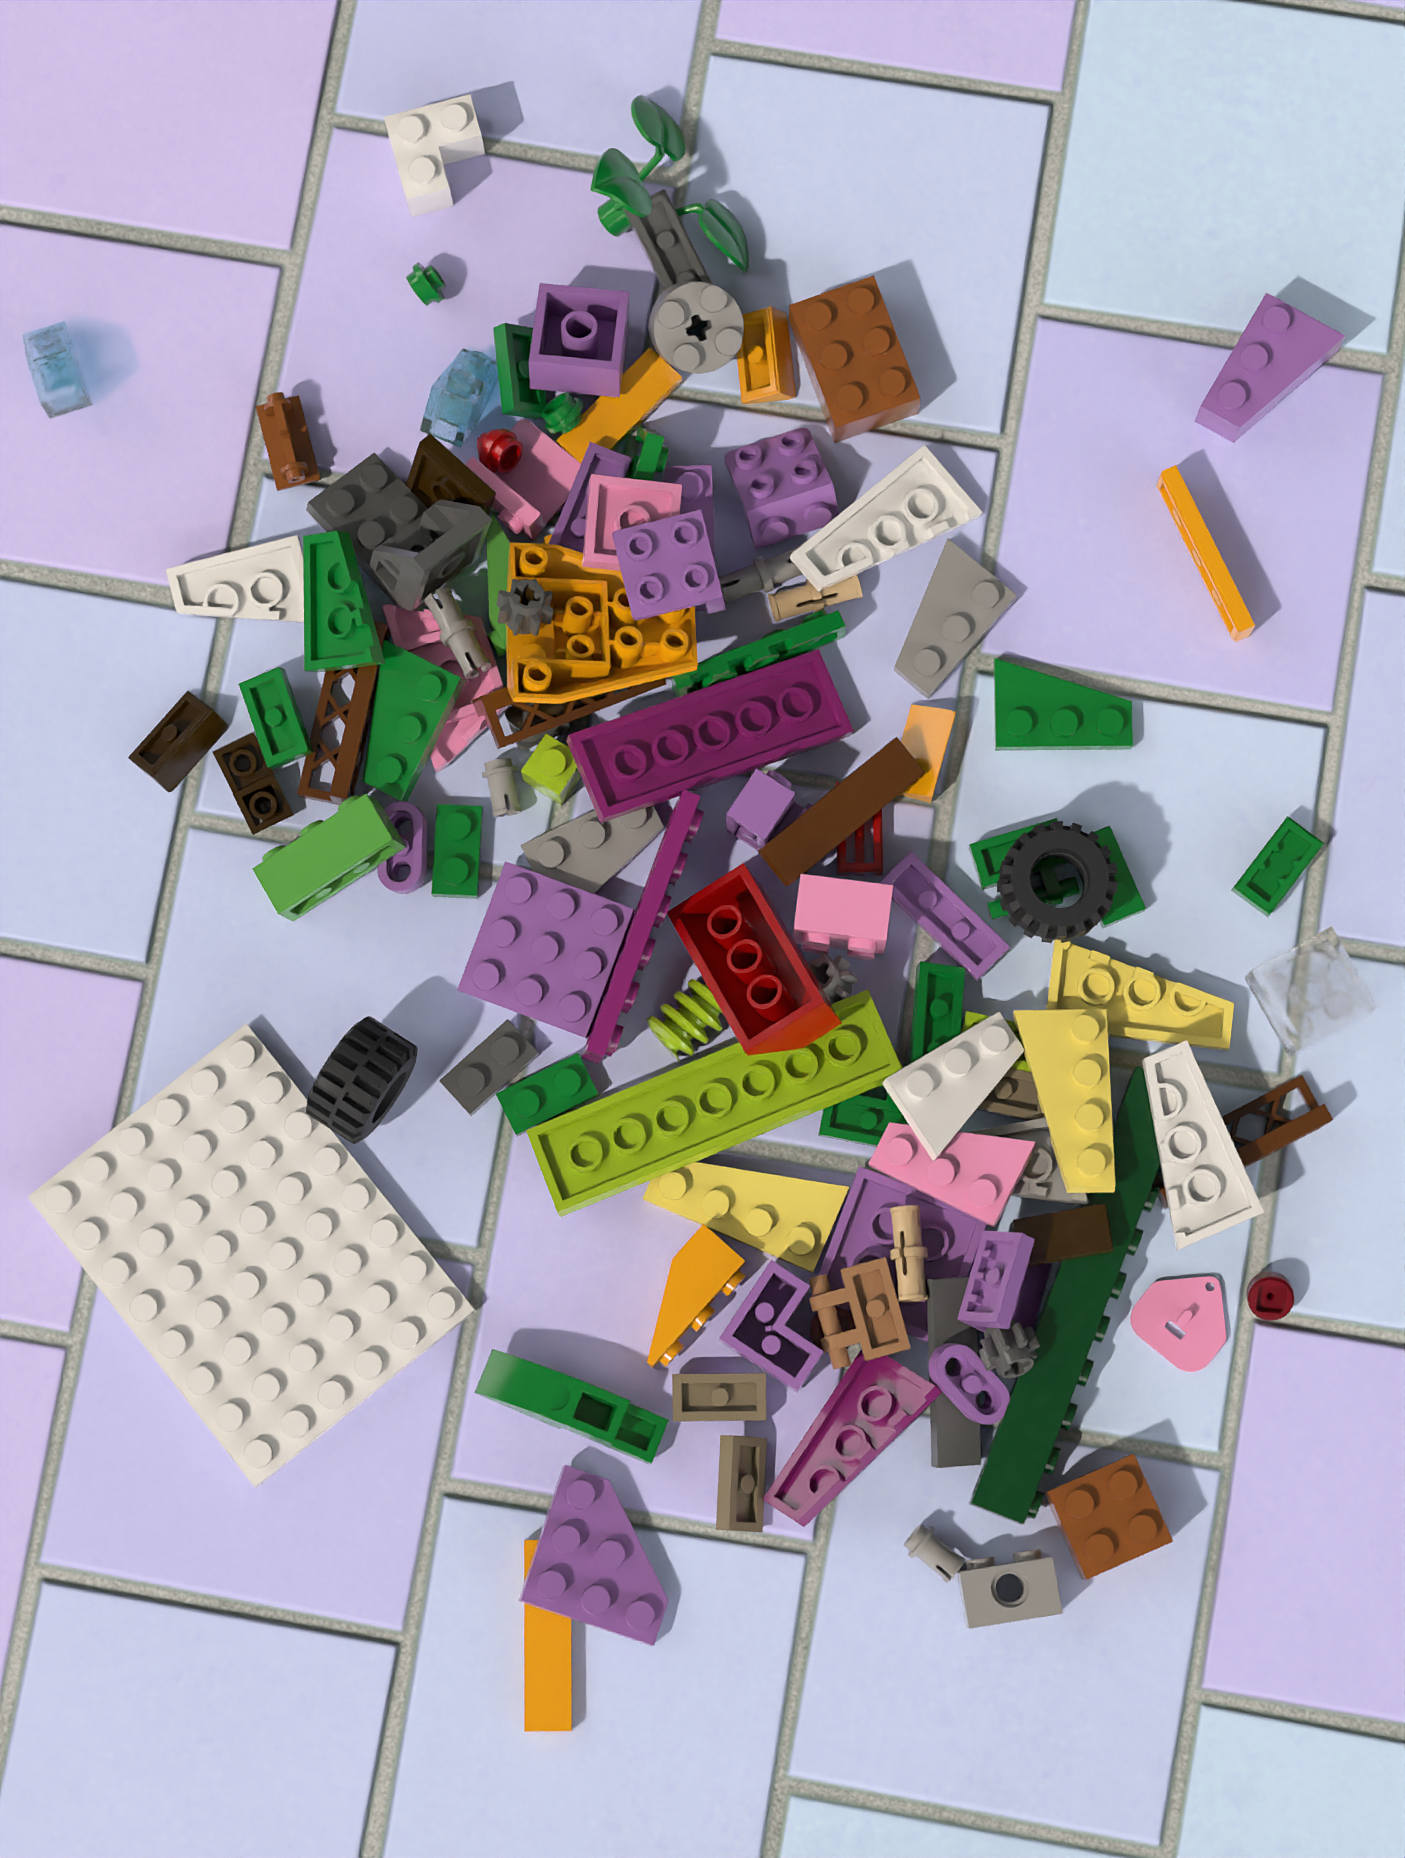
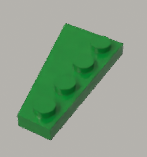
[671,610,846,698]

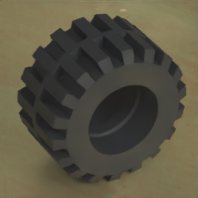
[997,821,1118,943]
[306,1016,418,1144]

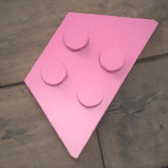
[382,604,508,772]

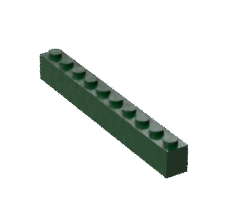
[968,1066,1161,1525]

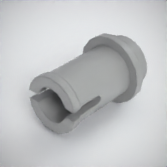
[482,758,522,818]
[904,1524,966,1583]

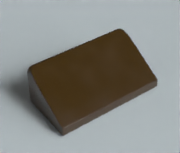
[128,691,228,792]

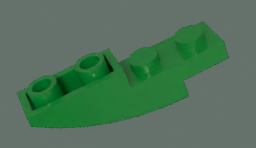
[474,1349,669,1464]

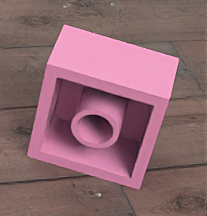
[793,874,893,960]

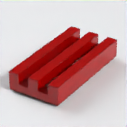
[836,782,883,875]

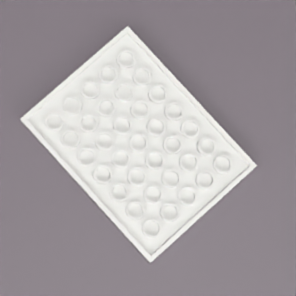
[28,1024,476,1488]

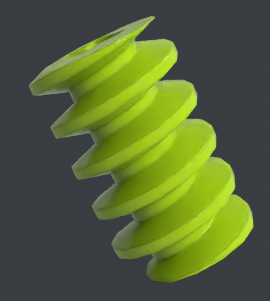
[646,979,723,1062]

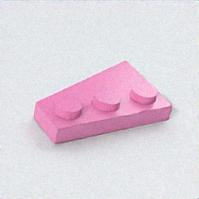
[868,1122,1037,1228]

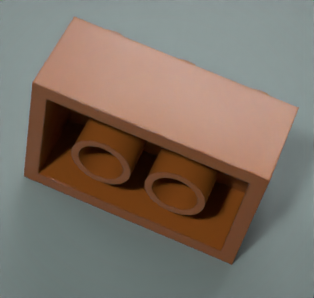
[789,275,921,443]

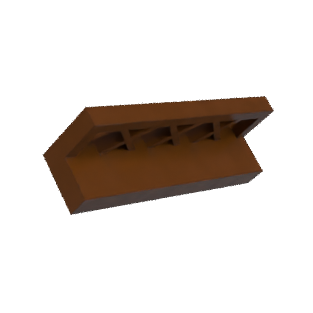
[297,621,391,805]
[472,678,667,749]
[1153,1075,1333,1210]

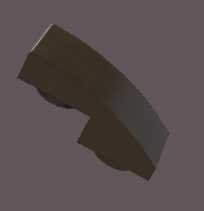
[212,732,294,835]

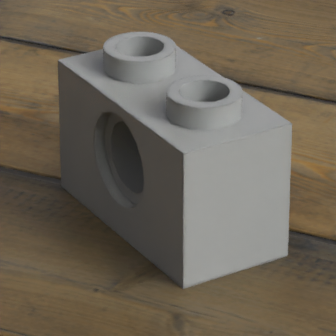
[957,1549,1063,1629]

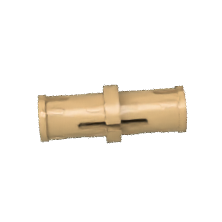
[768,574,863,622]
[890,1205,928,1303]

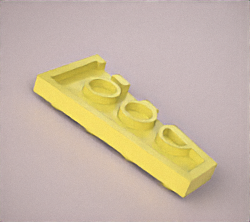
[1046,940,1234,1051]
[1013,1009,1115,1193]
[642,1162,849,1273]

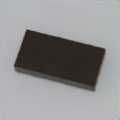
[1013,1204,1115,1267]

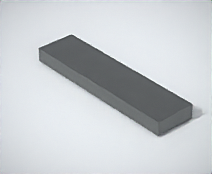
[926,1276,981,1468]

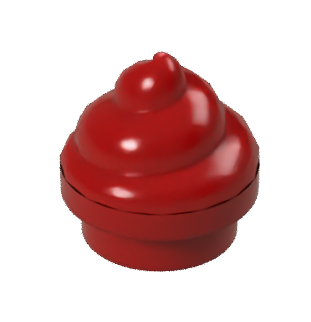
[477,428,523,474]

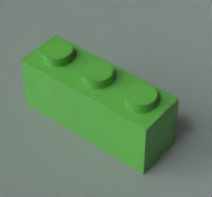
[252,794,406,922]

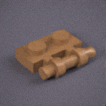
[809,1257,911,1370]

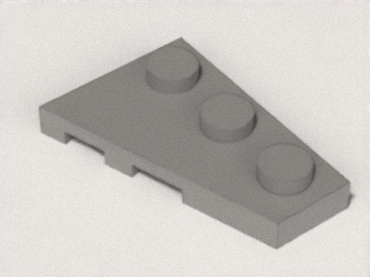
[894,538,1017,699]
[521,805,664,894]
[966,1118,1090,1206]

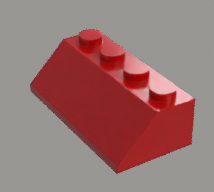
[667,863,842,1056]

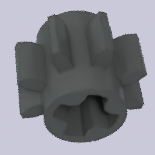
[497,579,554,636]
[978,1319,1040,1378]

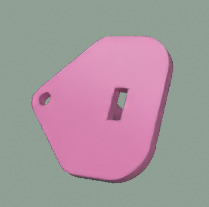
[1130,1276,1227,1372]

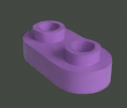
[377,801,428,894]
[929,1343,1010,1425]

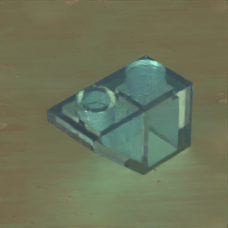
[22,321,92,419]
[419,348,499,448]

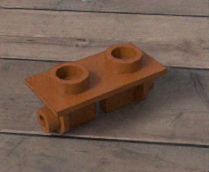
[256,392,321,491]

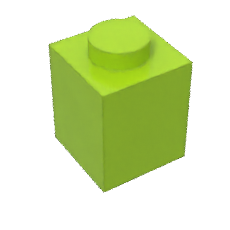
[521,733,581,806]

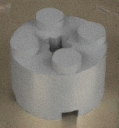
[648,280,744,374]

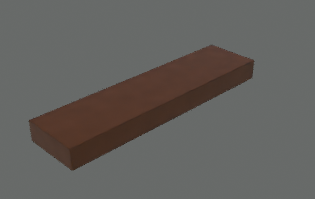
[757,737,925,887]

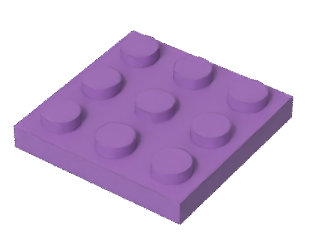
[457,861,635,1038]
[810,1166,987,1342]

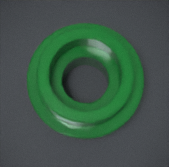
[406,262,446,306]
[541,392,584,434]

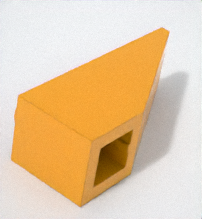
[647,1224,746,1369]

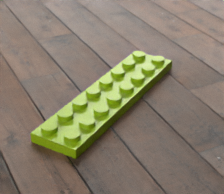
[526,989,902,1217]

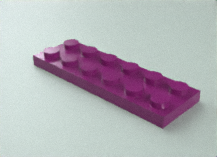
[566,649,854,823]
[581,790,704,1064]

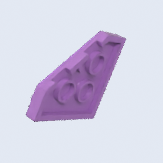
[518,1465,669,1646]

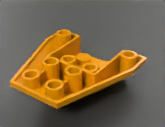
[506,542,698,704]

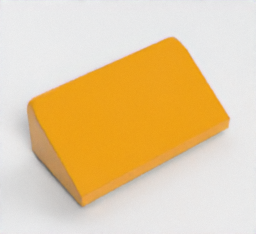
[736,306,796,404]
[899,704,956,803]

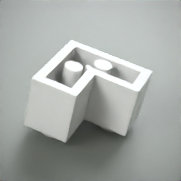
[384,94,485,217]

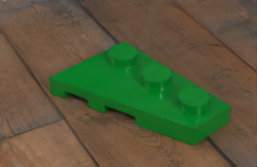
[362,640,466,802]

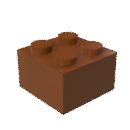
[1044,1454,1174,1580]

